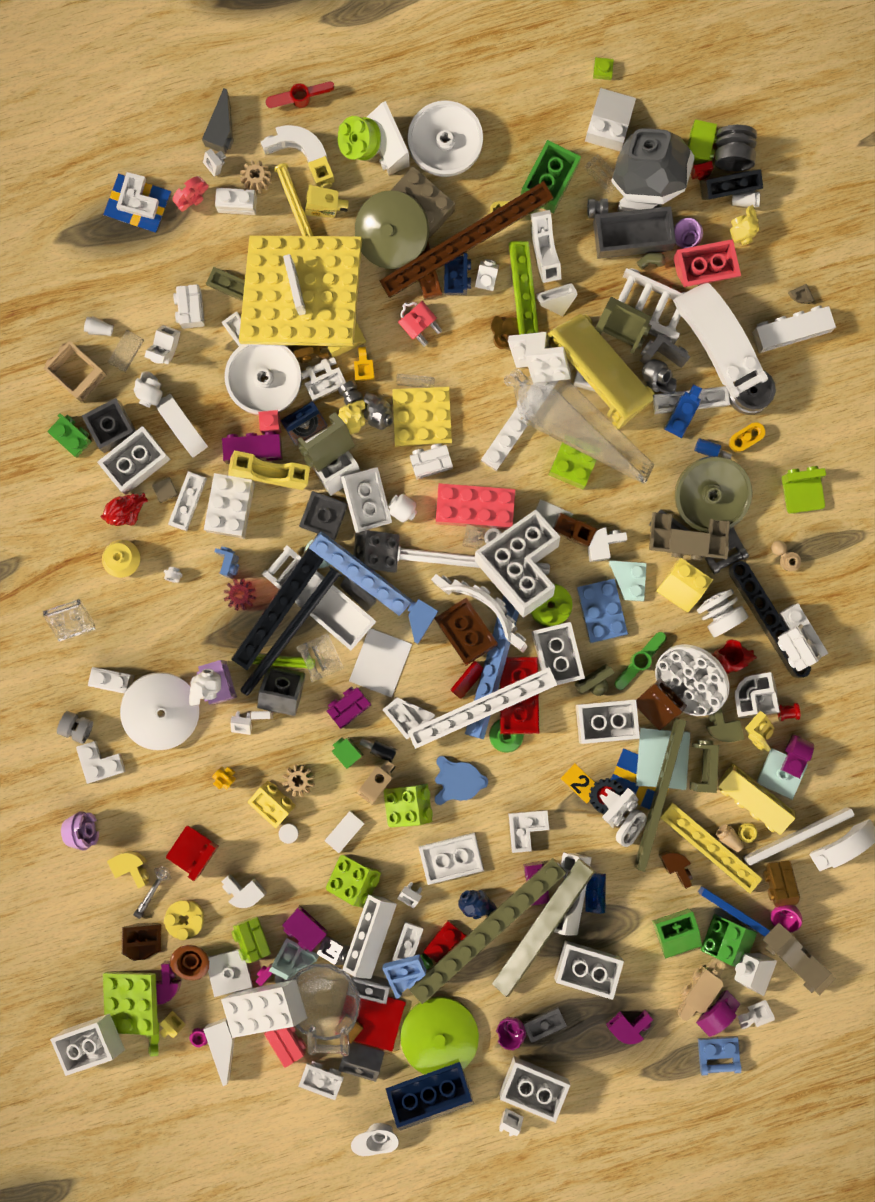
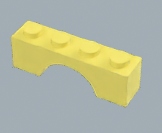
[228,450,310,490]

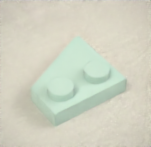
[609,561,647,602]
[269,938,319,980]

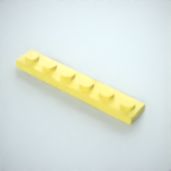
[660,802,762,894]

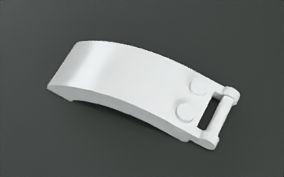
[673,283,768,399]
[262,545,376,650]

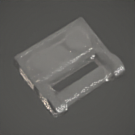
[296,634,344,683]

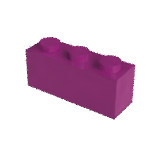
[222,431,283,464]

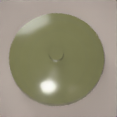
[355,190,429,269]
[674,456,752,532]

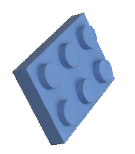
[577,579,628,643]

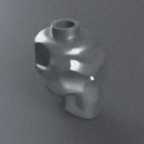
[642,359,676,394]
[364,392,393,430]

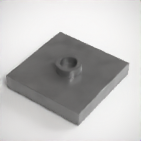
[299,491,348,540]

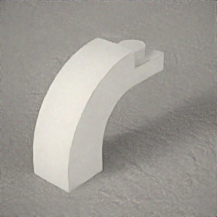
[261,125,328,163]
[531,210,562,283]
[156,394,208,458]
[809,819,875,871]

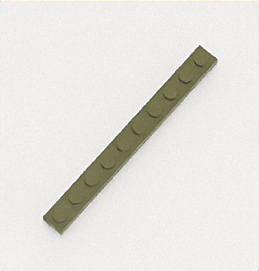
[409,858,566,1004]

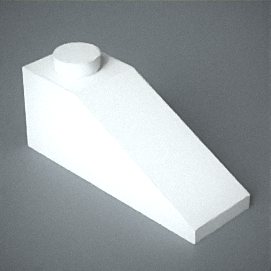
[203,1018,235,1086]

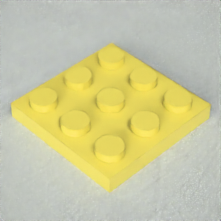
[392,387,452,447]

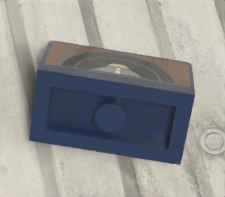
[280,401,327,445]

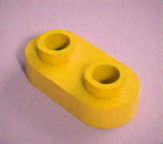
[729,422,765,452]

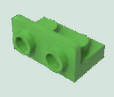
[47,413,92,458]

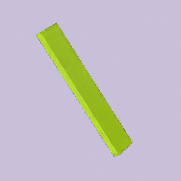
[509,241,539,335]

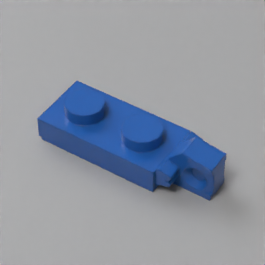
[664,385,702,438]

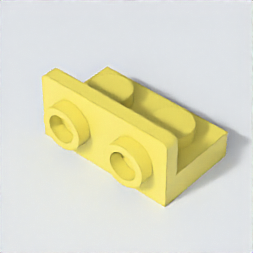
[745,711,775,752]
[248,780,296,828]

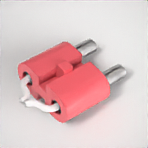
[398,301,442,347]

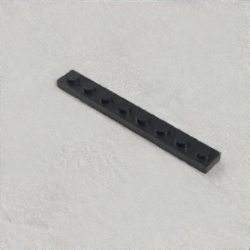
[231,531,324,671]

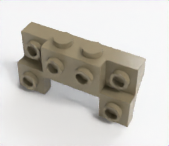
[649,512,730,561]

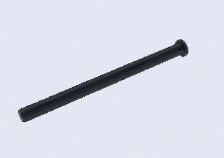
[240,566,343,696]

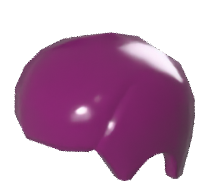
[496,1017,526,1051]

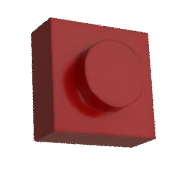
[690,161,714,180]

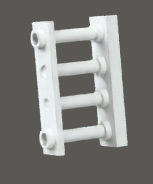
[618,268,686,344]

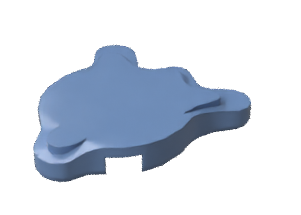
[435,756,488,805]

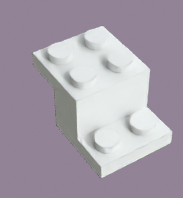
[508,332,571,383]

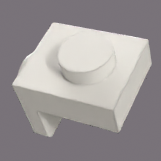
[475,259,499,291]

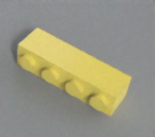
[718,764,796,835]

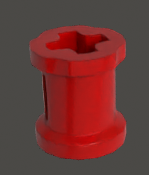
[777,703,801,722]

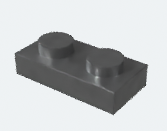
[523,1007,567,1043]

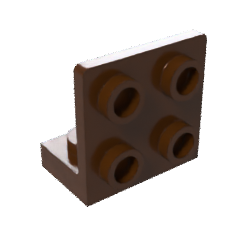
[636,678,687,731]

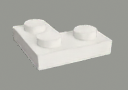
[116,172,159,219]
[76,741,126,784]
[508,810,549,853]

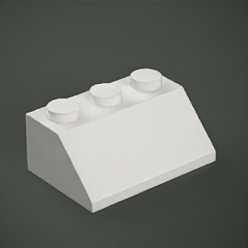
[367,101,409,175]

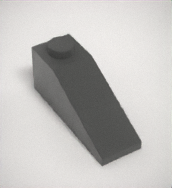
[202,88,234,155]

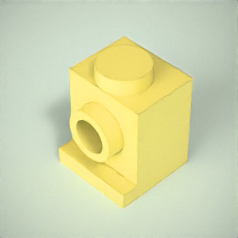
[308,156,335,188]

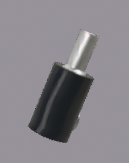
[360,738,397,763]

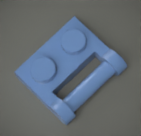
[698,1036,741,1076]

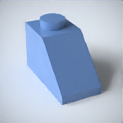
[407,599,438,644]

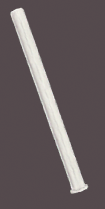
[397,546,550,575]

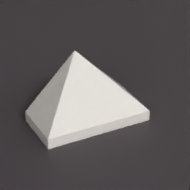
[536,283,578,317]

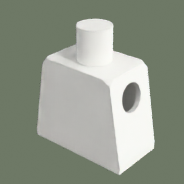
[735,953,777,996]

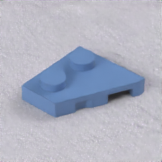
[382,954,427,999]

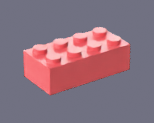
[436,483,515,530]

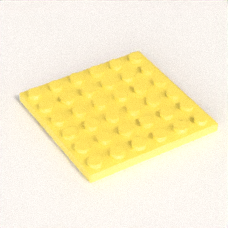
[239,236,362,346]

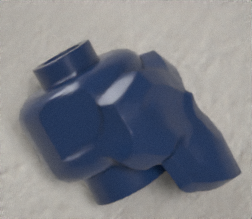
[458,890,497,919]

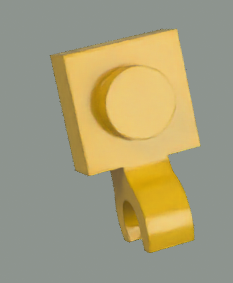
[354,347,375,381]

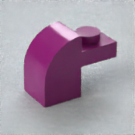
[780,734,814,779]
[156,961,181,1005]
[696,990,740,1037]
[606,1010,653,1044]

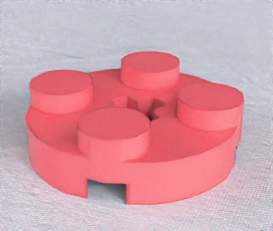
[173,176,209,212]

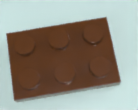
[434,598,498,666]

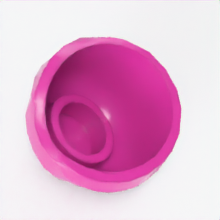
[771,905,802,932]

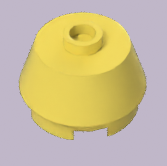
[102,540,140,578]

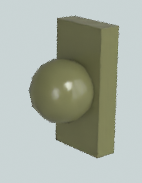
[575,664,614,696]

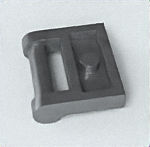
[705,527,749,574]

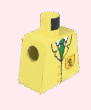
[305,185,349,218]

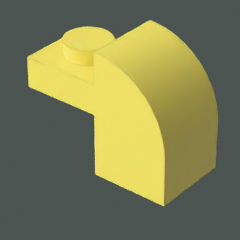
[107,851,149,889]

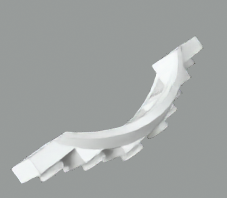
[431,574,528,652]

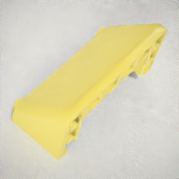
[547,314,654,430]

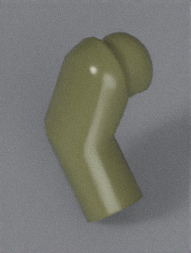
[637,252,666,270]

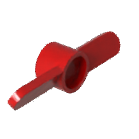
[265,81,335,108]

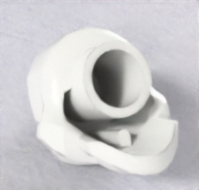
[134,371,163,408]
[189,669,221,706]

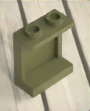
[595,297,652,354]
[298,412,355,472]
[690,740,719,793]

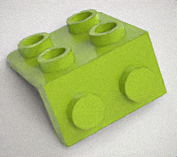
[781,466,826,514]
[384,784,433,827]
[326,855,382,908]

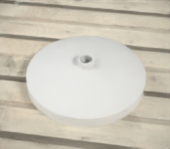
[408,101,483,177]
[225,344,302,415]
[120,672,199,750]

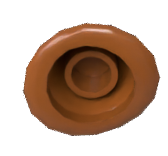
[170,945,209,980]

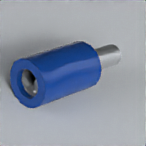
[694,438,732,459]

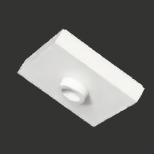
[208,949,253,997]

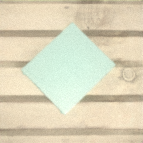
[636,727,690,790]

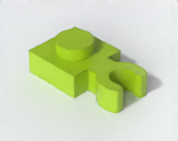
[145,1021,159,1057]

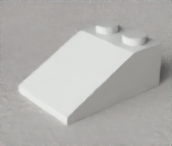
[585,88,636,151]
[299,428,361,496]

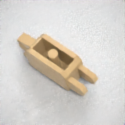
[677,957,726,1021]

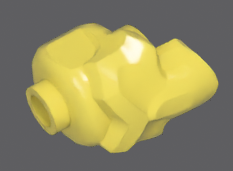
[730,205,759,246]
[338,399,366,435]

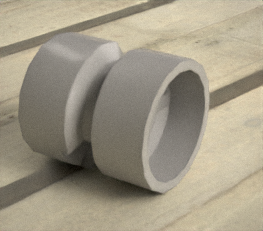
[57,711,93,744]

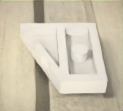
[383,697,435,739]

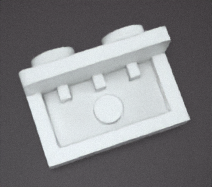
[298,1061,344,1100]

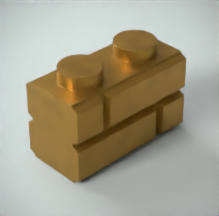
[763,860,800,907]

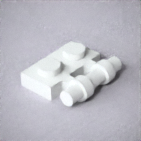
[301,357,346,402]

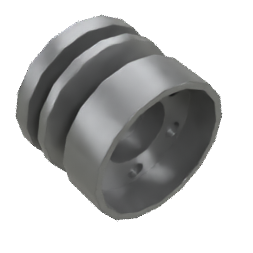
[715,124,757,172]

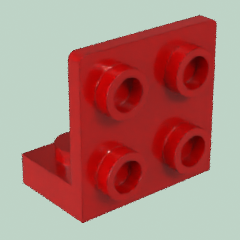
[166,825,219,881]

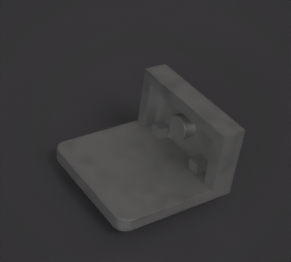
[640,334,690,368]

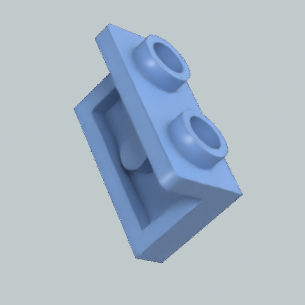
[214,546,240,579]

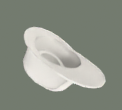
[351,1123,399,1156]

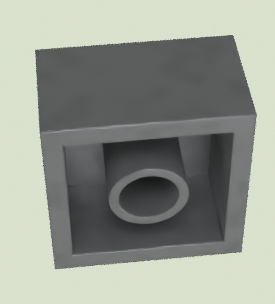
[82,398,136,453]

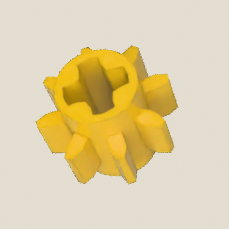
[212,766,236,790]

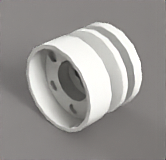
[697,589,749,638]

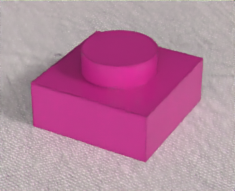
[255,964,272,986]

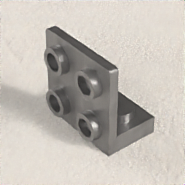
[354,530,400,572]

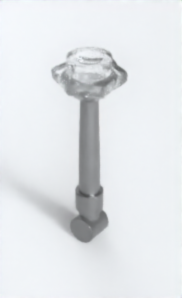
[133,866,171,919]

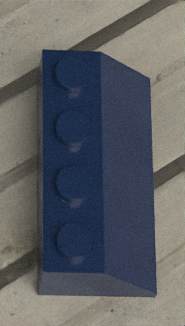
[385,1062,474,1131]

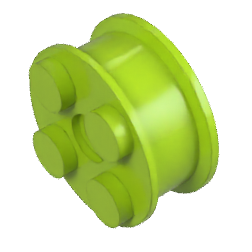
[338,116,381,161]
[531,584,573,627]

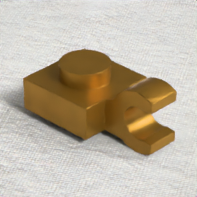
[294,346,329,363]

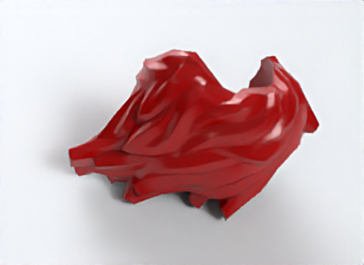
[100,493,148,526]
[712,639,757,674]

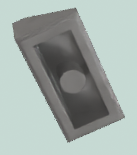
[340,576,376,611]
[348,975,390,1004]

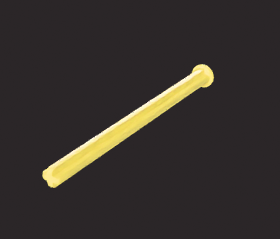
[274,163,313,236]

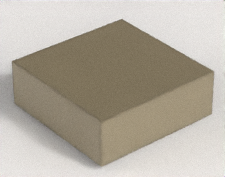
[152,477,178,503]

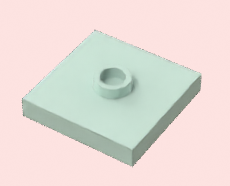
[756,748,808,800]

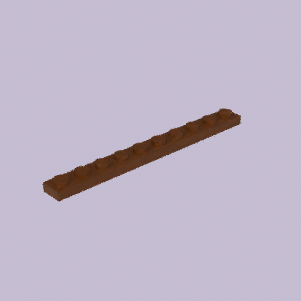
[380,181,553,298]

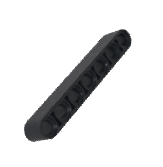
[729,561,811,678]

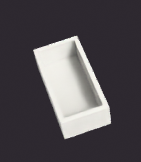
[221,979,307,1038]

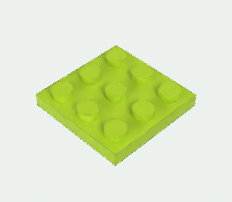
[103,972,158,1036]

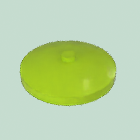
[401,996,479,1074]

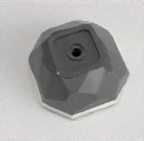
[612,128,694,204]

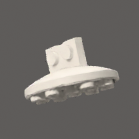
[655,644,729,716]

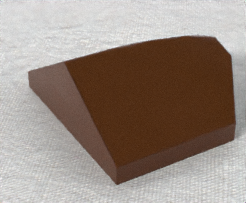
[121,923,161,961]

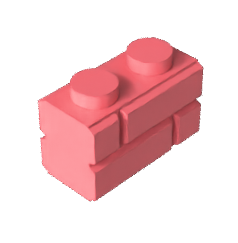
[264,1026,307,1068]

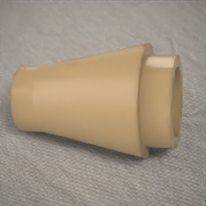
[716,824,744,853]

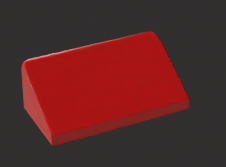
[450,661,483,699]

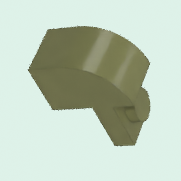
[706,708,744,742]

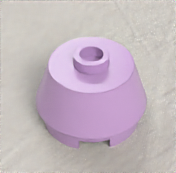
[61,811,99,851]

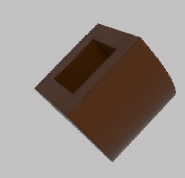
[553,513,597,546]
[658,851,693,889]

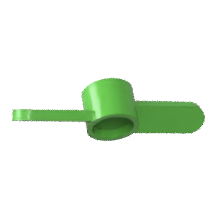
[614,632,667,690]

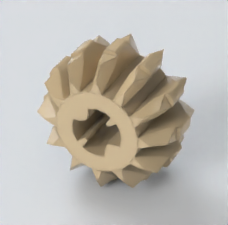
[240,160,272,194]
[282,764,315,797]

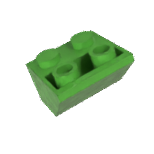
[652,908,702,959]
[701,914,758,967]

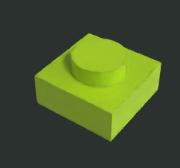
[593,57,614,80]

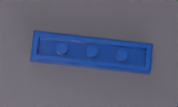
[698,886,770,936]

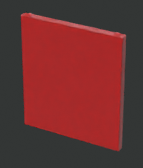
[336,988,406,1052]

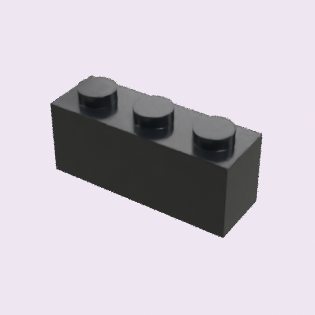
[700,169,763,200]

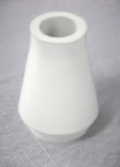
[732,190,760,208]
[84,316,114,336]

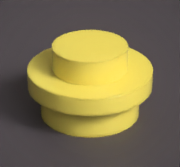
[738,823,758,843]

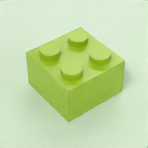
[548,437,600,490]

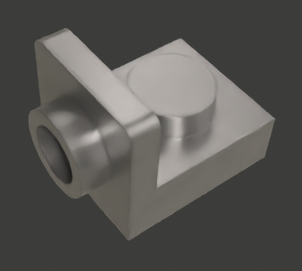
[317,936,350,965]

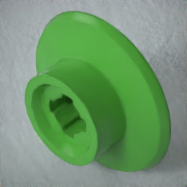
[489,720,524,753]

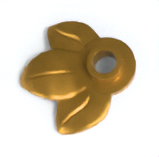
[491,316,519,349]

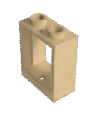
[43,341,107,403]

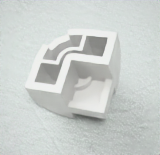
[735,672,780,718]

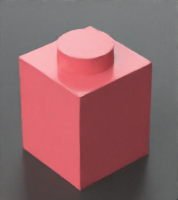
[258,410,282,435]

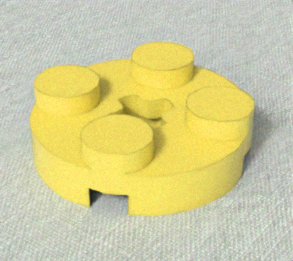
[164,900,204,940]

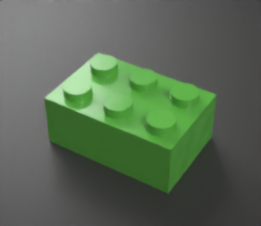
[521,140,581,214]

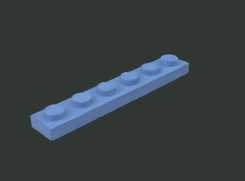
[309,531,412,616]

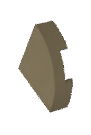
[788,284,815,304]

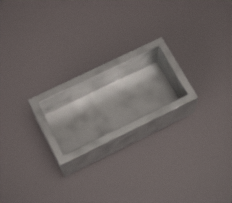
[593,206,676,259]

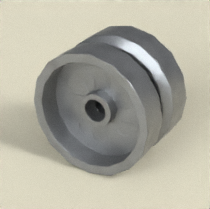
[729,370,776,415]

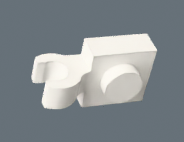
[738,1000,775,1029]

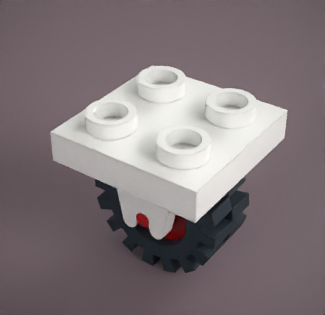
[589,778,639,828]

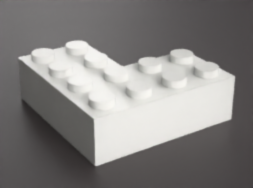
[475,510,560,618]

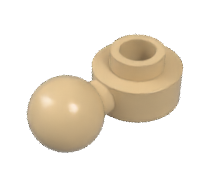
[771,540,801,571]

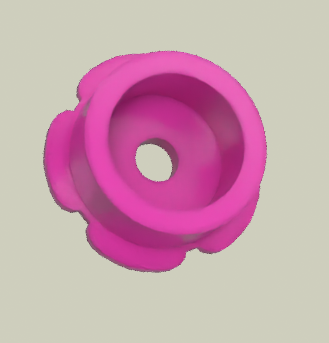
[189,1028,208,1048]

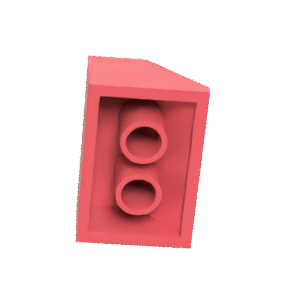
[673,239,741,287]

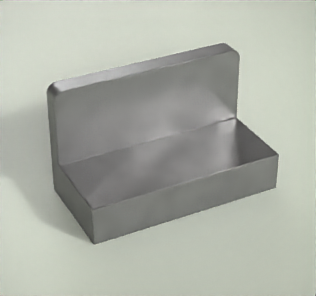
[339,1041,384,1082]

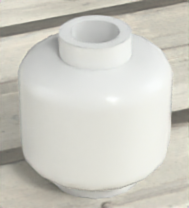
[388,494,417,522]

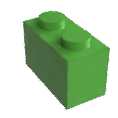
[332,737,364,769]

